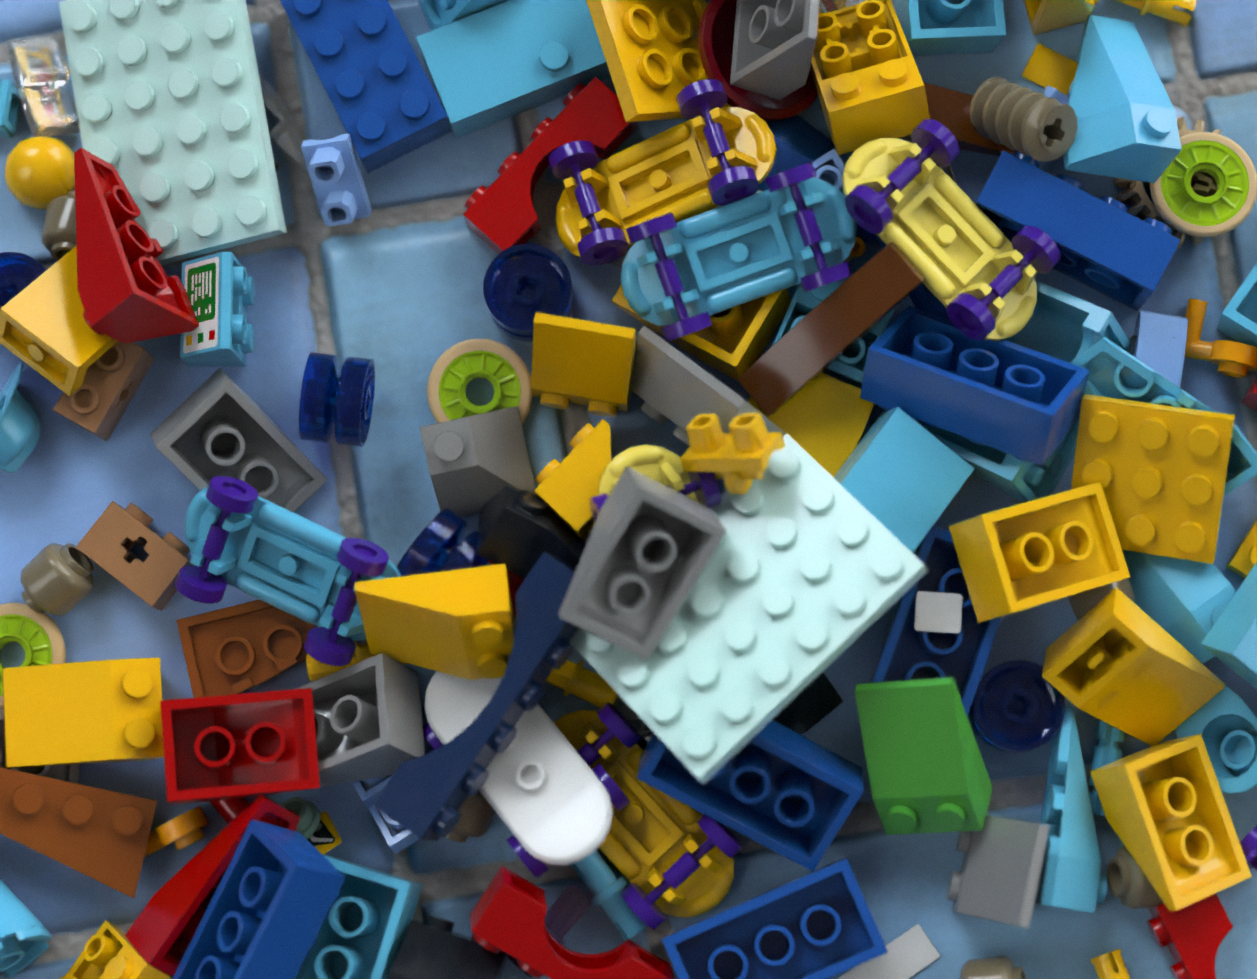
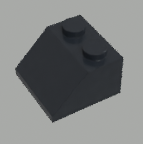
[388,914,508,979]

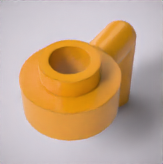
[1184,299,1257,378]
[144,806,209,857]

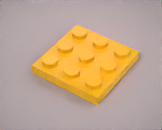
[586,0,731,122]
[1071,394,1235,564]

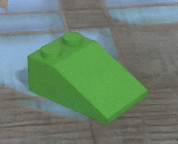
[855,677,993,835]

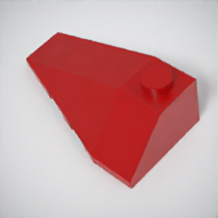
[74,148,199,344]
[125,794,301,976]

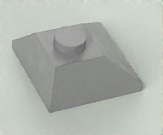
[420,406,536,521]

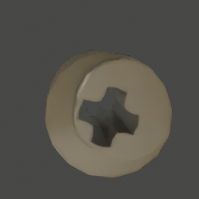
[970,77,1078,162]

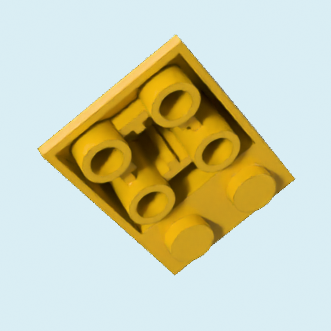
[810,0,930,155]
[1042,587,1225,746]

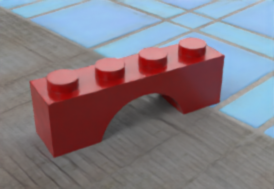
[463,76,638,263]
[470,866,674,979]
[1147,893,1233,979]

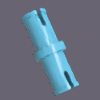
[569,850,648,941]

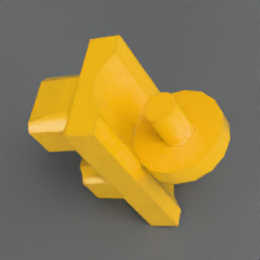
[680,413,785,494]

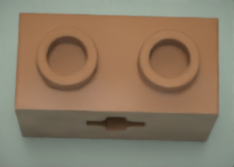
[53,341,155,442]
[76,501,196,611]

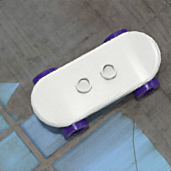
[423,671,631,879]

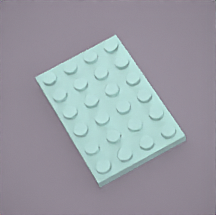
[59,0,287,265]
[569,434,928,785]

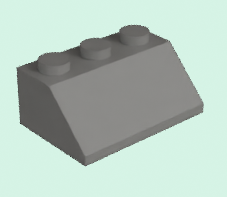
[630,326,786,447]

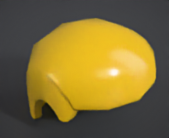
[5,135,75,209]

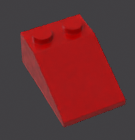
[160,688,320,805]

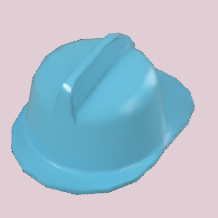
[0,362,40,473]
[1175,686,1257,794]

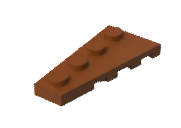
[176,599,317,698]
[0,767,157,898]

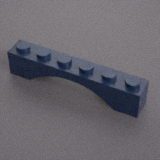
[374,552,580,841]

